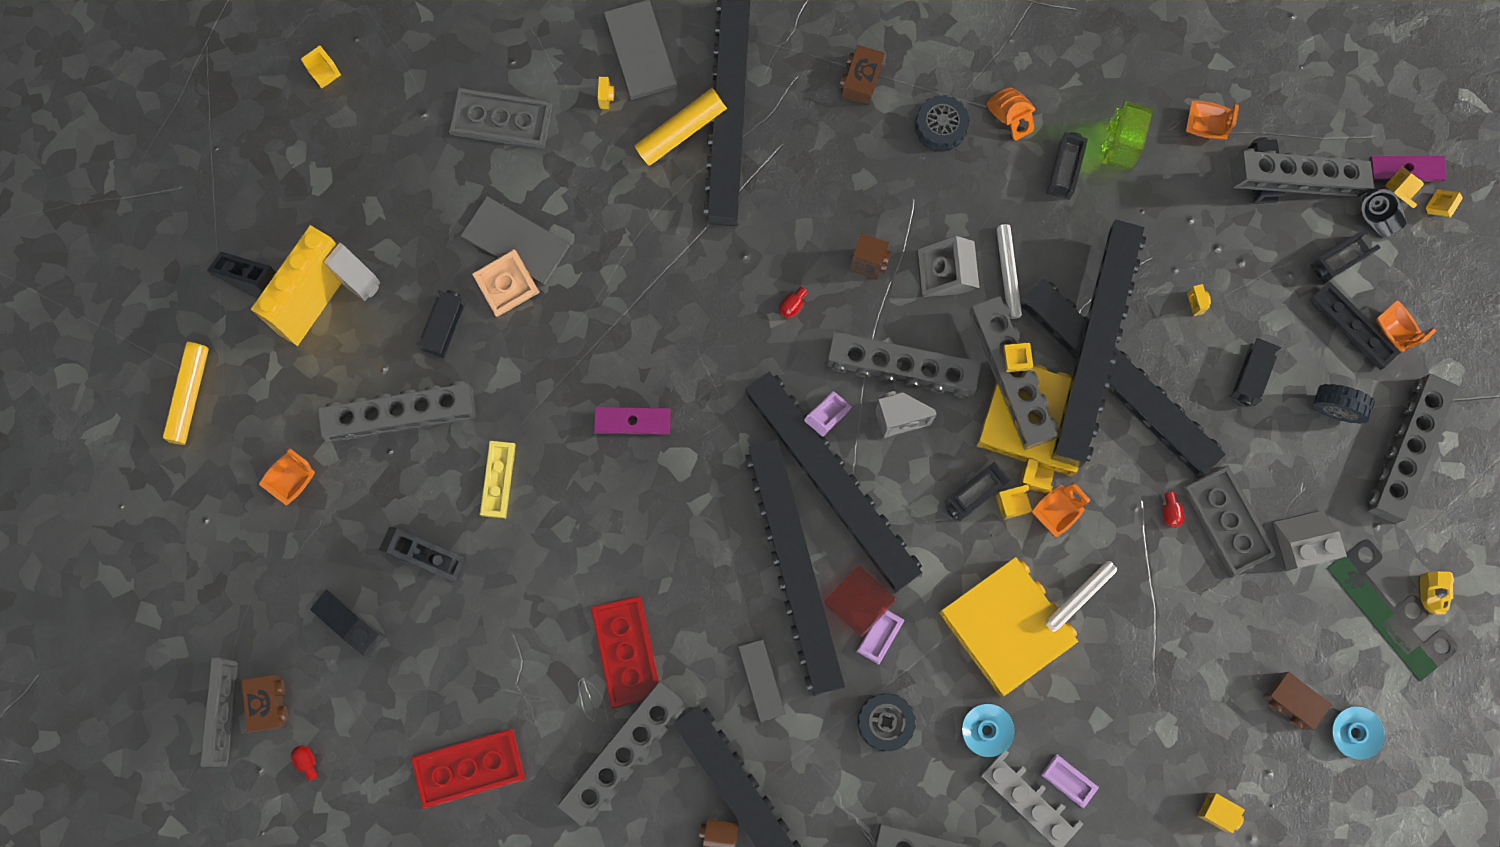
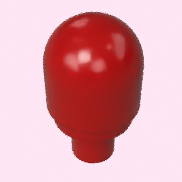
[779,286,808,318]
[1162,492,1185,528]
[291,745,318,782]

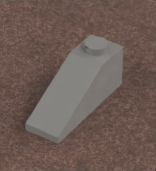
[324,243,380,301]

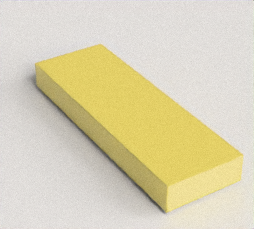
[480,441,516,519]

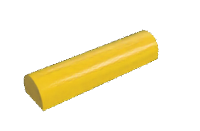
[634,88,727,166]
[163,341,209,445]

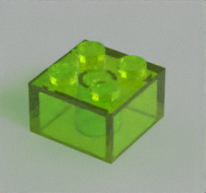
[1101,101,1154,171]

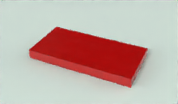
[590,596,659,709]
[411,728,526,809]

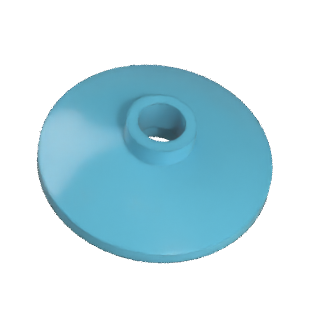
[962,704,1015,757]
[1332,707,1385,760]

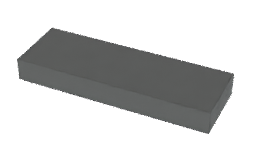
[739,640,785,722]

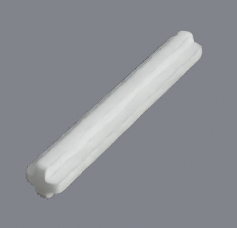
[996,224,1022,319]
[1045,561,1117,632]

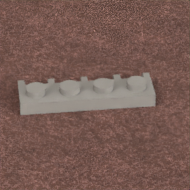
[980,750,1083,847]

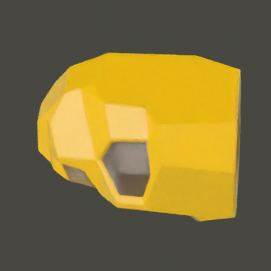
[1420,571,1454,615]

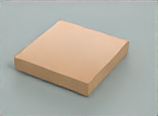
[472,249,540,317]

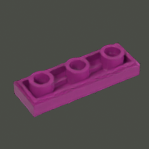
[1369,156,1447,182]
[594,407,671,435]

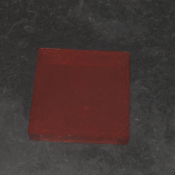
[824,565,897,638]

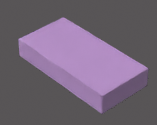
[804,391,852,437]
[856,607,904,665]
[1040,754,1099,808]

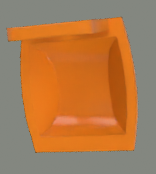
[986,88,1035,141]
[1186,101,1239,140]
[1376,300,1436,352]
[259,448,315,506]
[1032,482,1090,538]

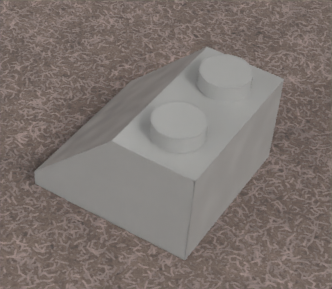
[918,236,979,297]
[875,391,937,438]
[1273,511,1347,571]

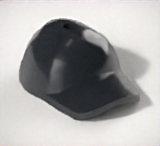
[1361,188,1406,237]

